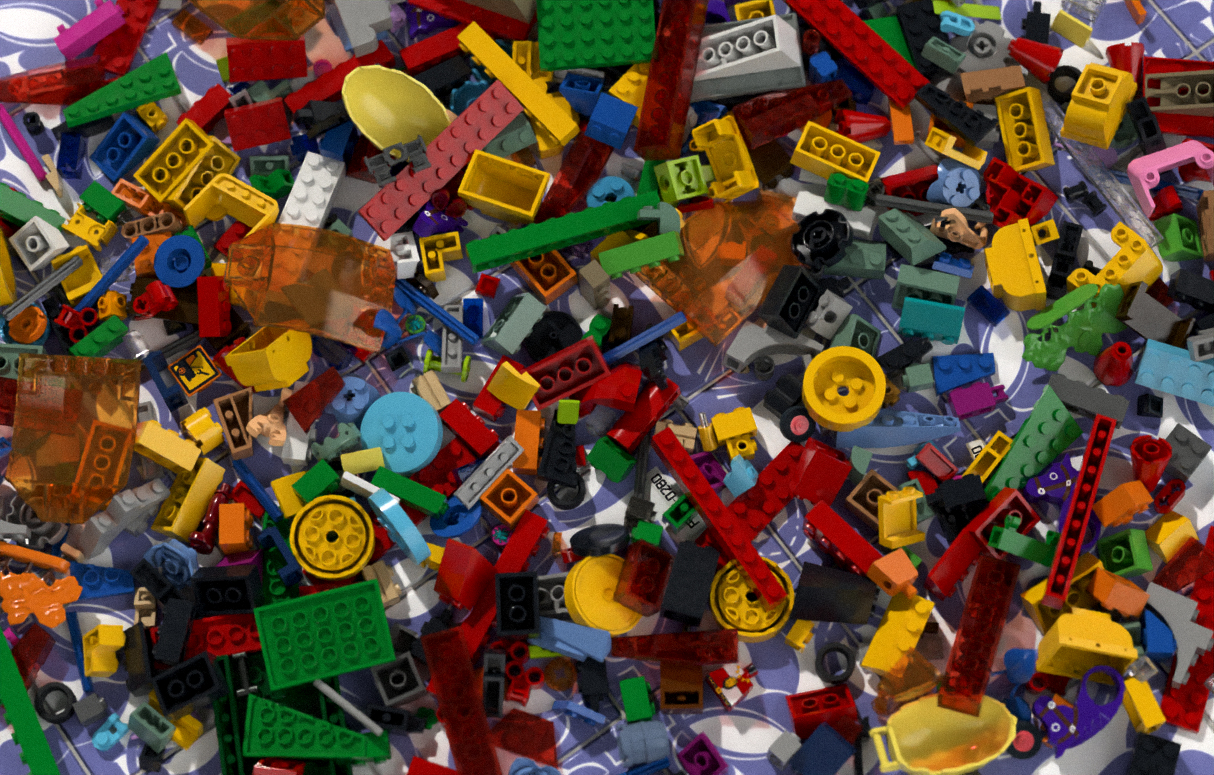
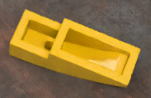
[961,430,1013,485]

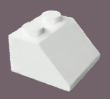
[9,216,69,272]

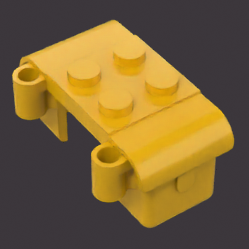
[689,115,759,204]

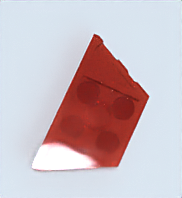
[481,708,558,769]

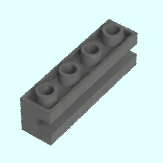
[1047,373,1130,429]

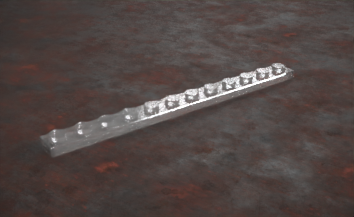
[1020,65,1164,249]

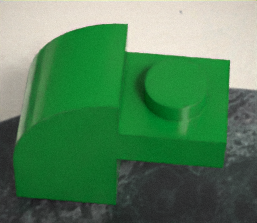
[249,169,295,200]

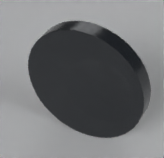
[525,311,583,363]
[570,523,631,557]

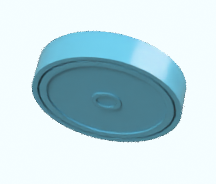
[360,392,443,475]
[367,488,431,565]

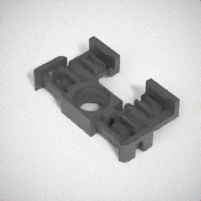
[364,135,432,188]

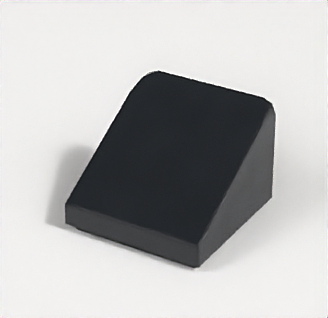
[1137,393,1163,418]
[139,743,166,772]

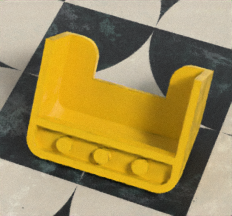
[1067,221,1163,309]

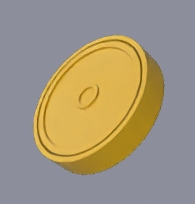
[564,554,645,638]

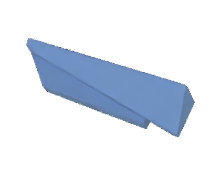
[526,616,612,663]

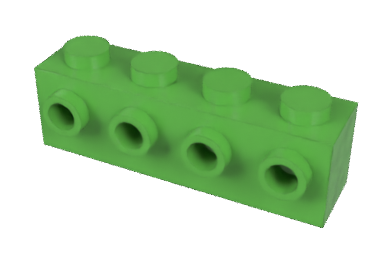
[598,231,685,280]

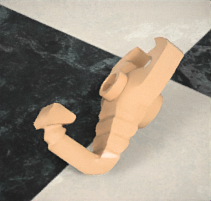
[930,208,989,249]
[246,388,293,446]

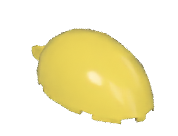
[341,65,452,162]
[869,692,1017,775]

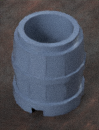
[616,720,669,767]

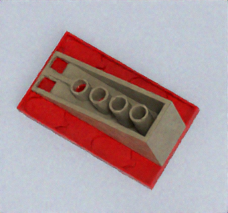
[407,0,537,41]
[1143,56,1214,138]

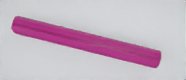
[0,103,47,182]

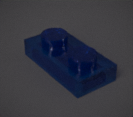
[967,285,1010,328]
[463,298,484,339]

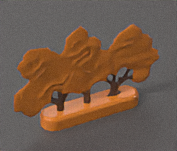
[0,541,83,628]

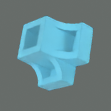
[723,454,759,498]

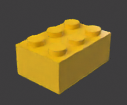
[125,420,201,474]

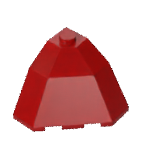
[983,157,1058,228]
[574,361,643,413]

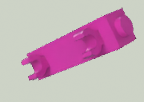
[53,0,126,61]

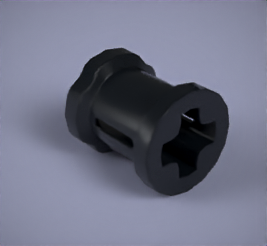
[23,112,44,136]
[1063,180,1089,204]
[1081,191,1108,217]

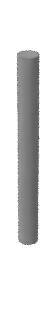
[313,680,384,737]

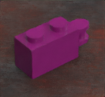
[948,382,1009,421]

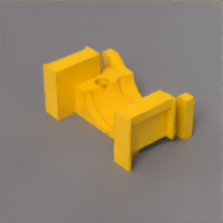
[61,203,118,253]

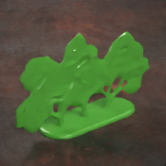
[1022,284,1127,372]

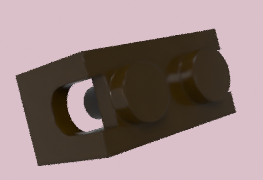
[609,304,634,350]

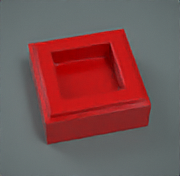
[475,273,501,299]

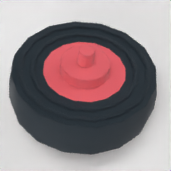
[779,406,816,443]
[1006,721,1042,760]

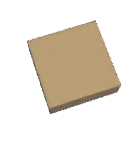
[60,543,85,563]

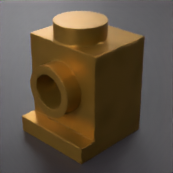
[882,374,901,409]

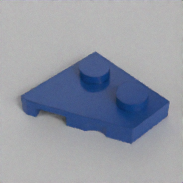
[552,700,606,727]

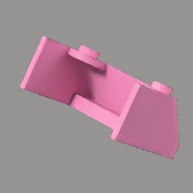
[1127,140,1214,218]

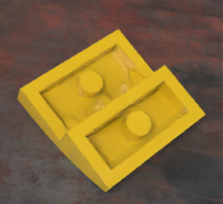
[512,41,553,82]
[487,361,541,410]
[270,470,309,519]

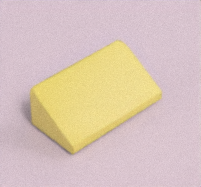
[1051,9,1093,48]
[340,447,385,475]

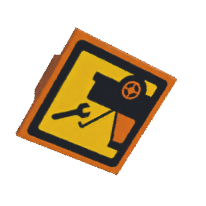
[167,345,222,397]

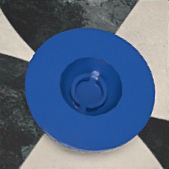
[154,235,206,288]
[430,496,482,539]

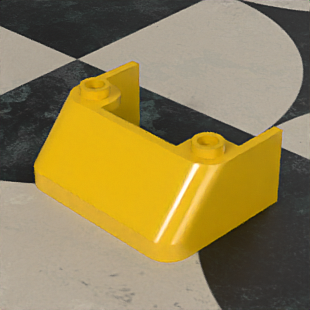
[183,173,279,263]

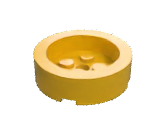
[0,228,17,307]
[802,346,886,432]
[290,495,375,581]
[710,557,794,643]

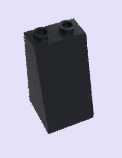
[659,540,721,628]
[790,561,880,625]

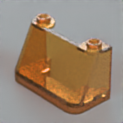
[871,647,943,716]

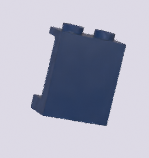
[143,350,188,412]
[257,526,306,588]
[788,722,857,775]

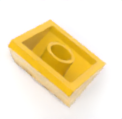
[1145,511,1199,567]

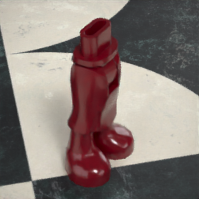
[431,164,469,218]
[188,483,231,555]

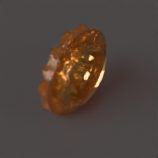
[543,657,577,692]

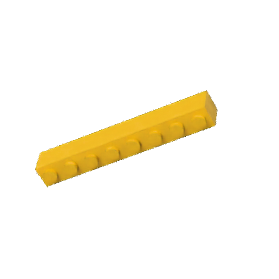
[457,21,580,147]

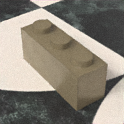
[579,259,611,311]

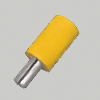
[698,412,718,452]

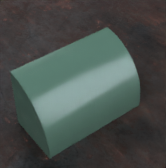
[848,445,873,486]
[127,701,176,753]

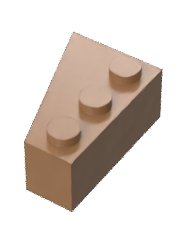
[960,65,1026,105]
[1196,190,1214,262]
[213,387,253,461]

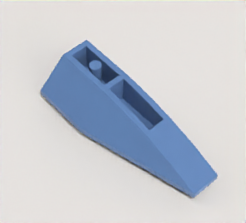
[834,408,961,448]

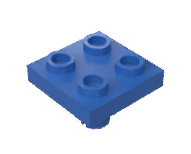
[932,252,975,279]

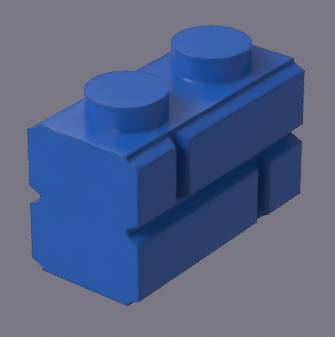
[808,51,838,94]

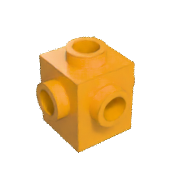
[98,290,127,321]

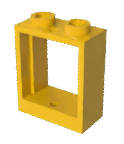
[1122,674,1166,734]

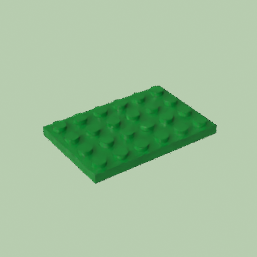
[536,0,658,72]
[253,578,396,692]

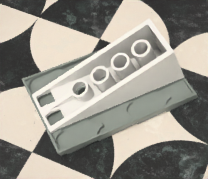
[669,13,806,104]

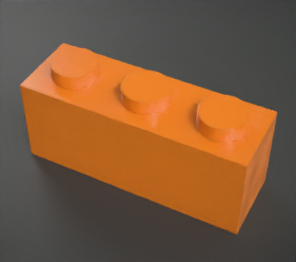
[512,410,545,475]

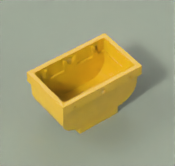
[1060,62,1137,150]
[458,149,550,225]
[984,218,1047,311]
[224,318,312,392]
[1036,607,1138,686]

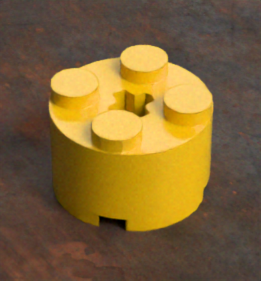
[179,407,225,456]

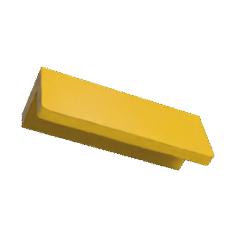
[148,689,204,751]

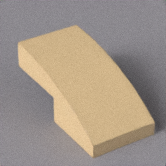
[41,153,63,198]
[134,587,157,631]

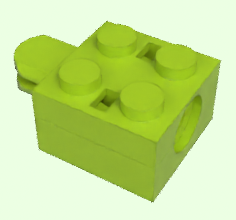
[654,155,715,204]

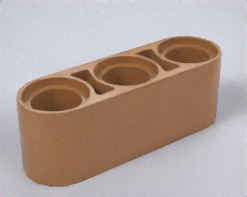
[121,212,182,245]

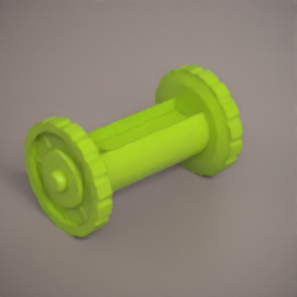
[423,349,471,383]

